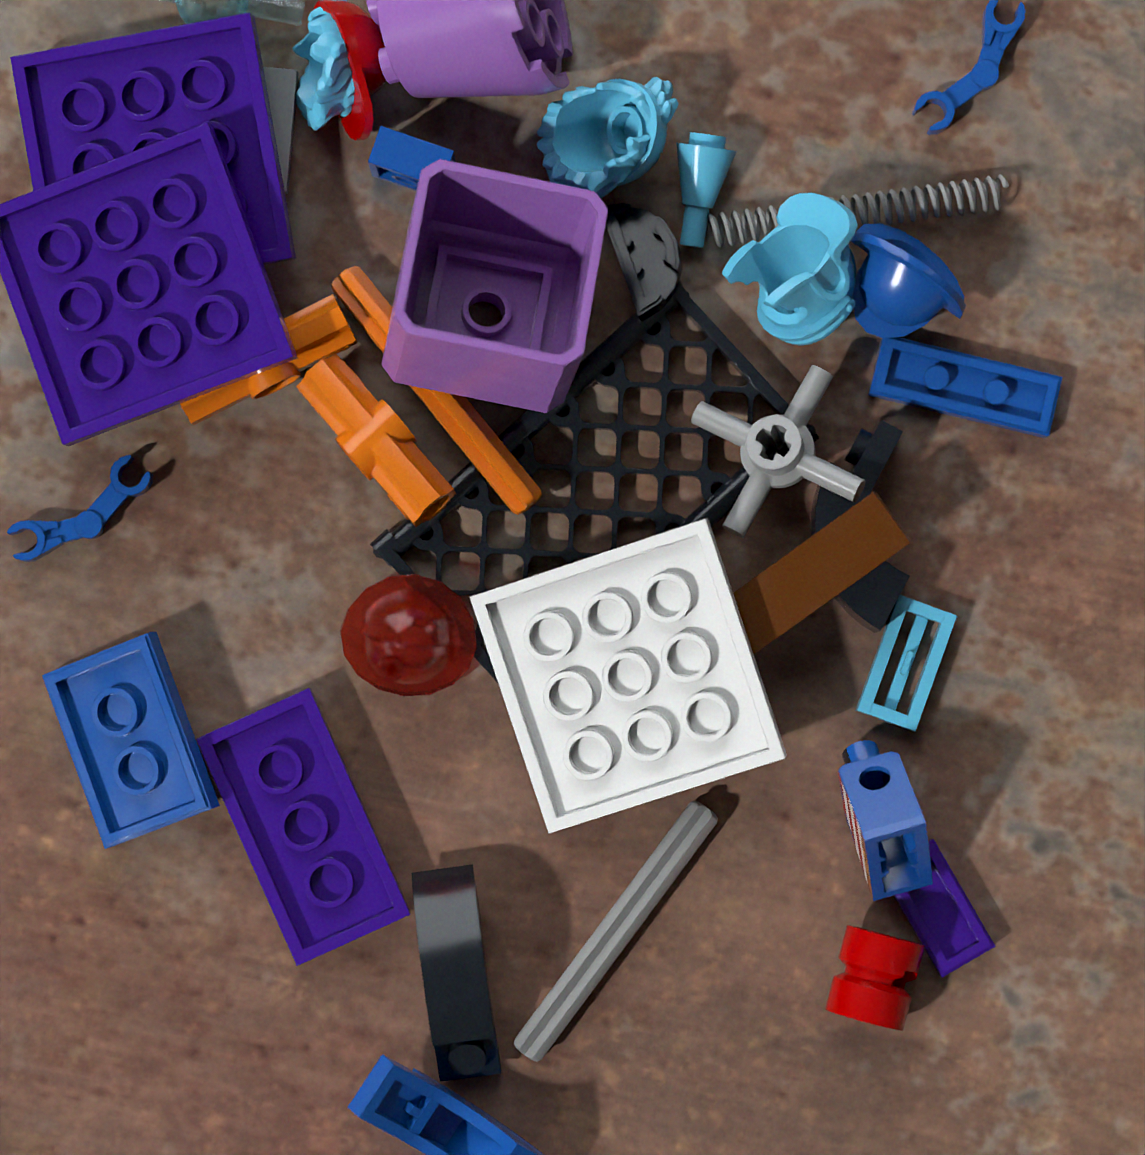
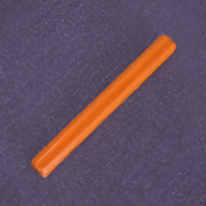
[331,266,542,515]

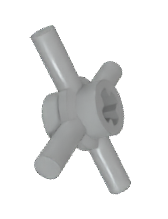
[691,365,866,538]

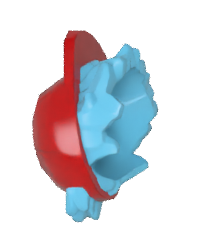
[293,0,387,140]

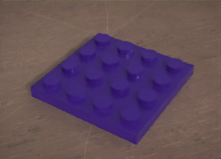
[10,12,296,265]
[0,122,298,446]

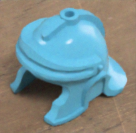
[722,193,858,346]

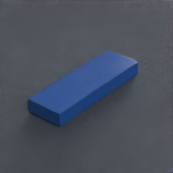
[868,337,1063,438]

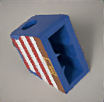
[838,740,933,901]

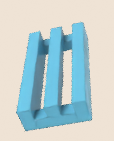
[855,595,957,732]

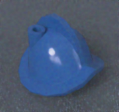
[851,223,966,339]

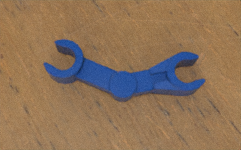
[912,0,1026,135]
[7,455,153,562]

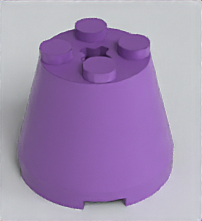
[366,0,573,98]

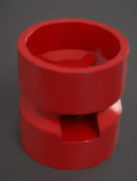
[825,925,925,1031]

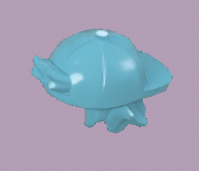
[537,77,679,199]

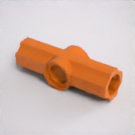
[180,294,358,425]
[296,353,456,527]

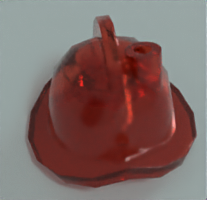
[339,574,477,696]

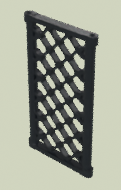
[370,280,819,684]

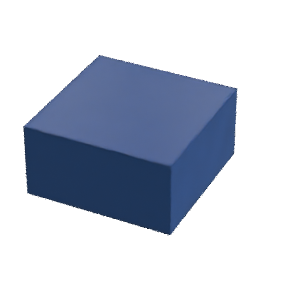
[368,126,456,191]

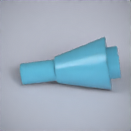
[676,132,736,248]

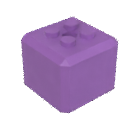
[381,159,608,413]

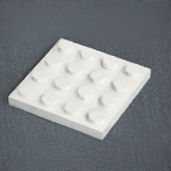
[470,518,787,833]

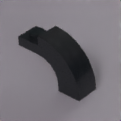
[810,420,910,633]
[411,864,501,1082]

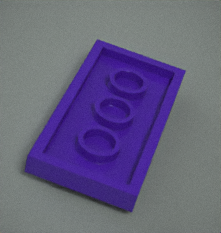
[196,688,412,966]

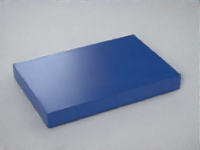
[42,631,220,849]

